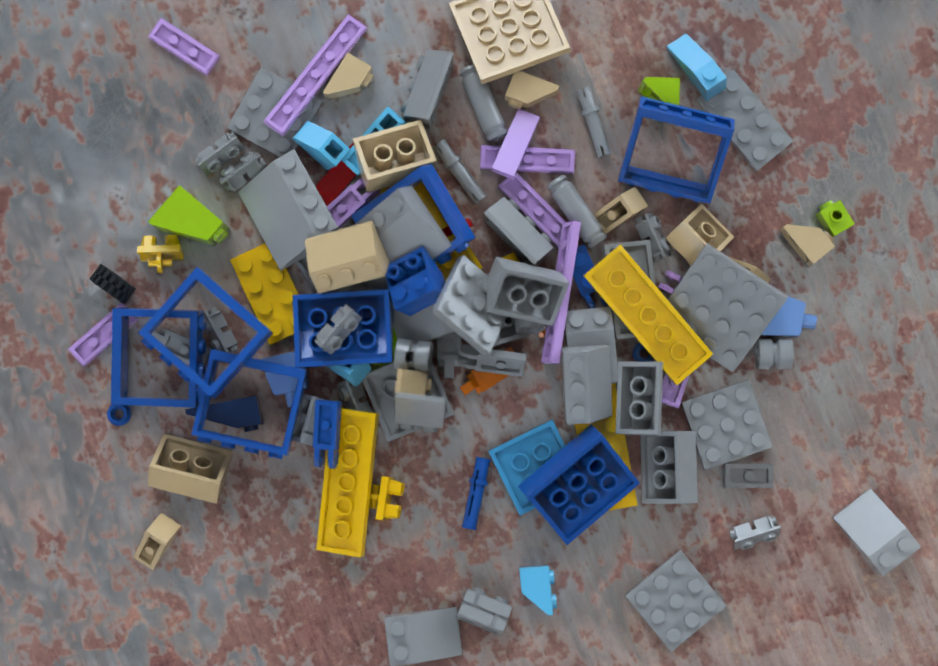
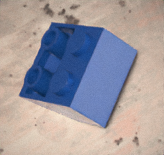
[385,246,446,316]

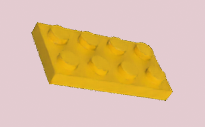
[230,243,299,346]

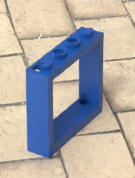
[618,96,735,204]
[351,164,476,265]
[138,267,273,399]
[111,307,207,408]
[191,349,308,459]

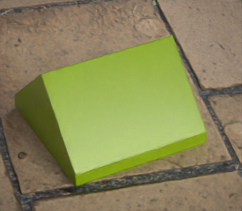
[638,77,680,105]

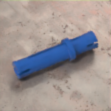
[461,457,491,530]

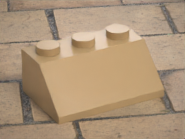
[353,120,436,193]
[305,221,390,294]
[148,434,233,504]

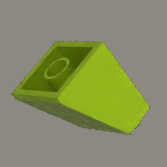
[148,185,230,246]

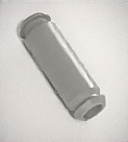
[460,64,507,141]
[548,175,607,249]

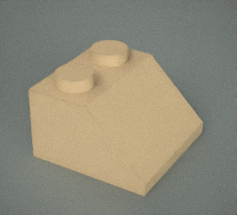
[665,203,734,266]

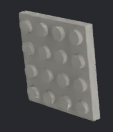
[667,243,788,372]

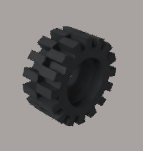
[89,264,136,304]

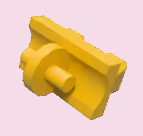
[137,235,184,273]
[369,476,405,520]

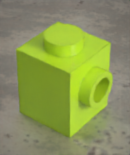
[815,200,855,237]

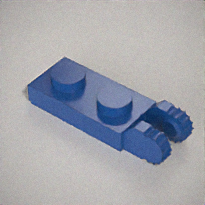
[573,244,608,309]
[313,399,341,469]

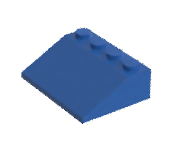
[293,289,393,368]
[518,424,640,545]

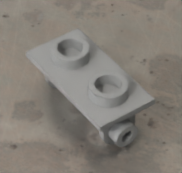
[195,132,245,176]
[218,151,267,193]
[635,212,672,263]
[314,304,362,355]
[203,307,238,353]
[338,380,372,412]
[729,516,781,550]

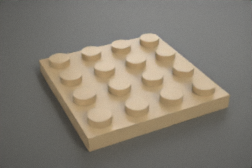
[449,0,570,84]

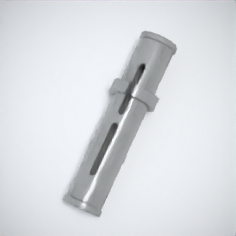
[576,86,612,158]
[433,139,487,205]

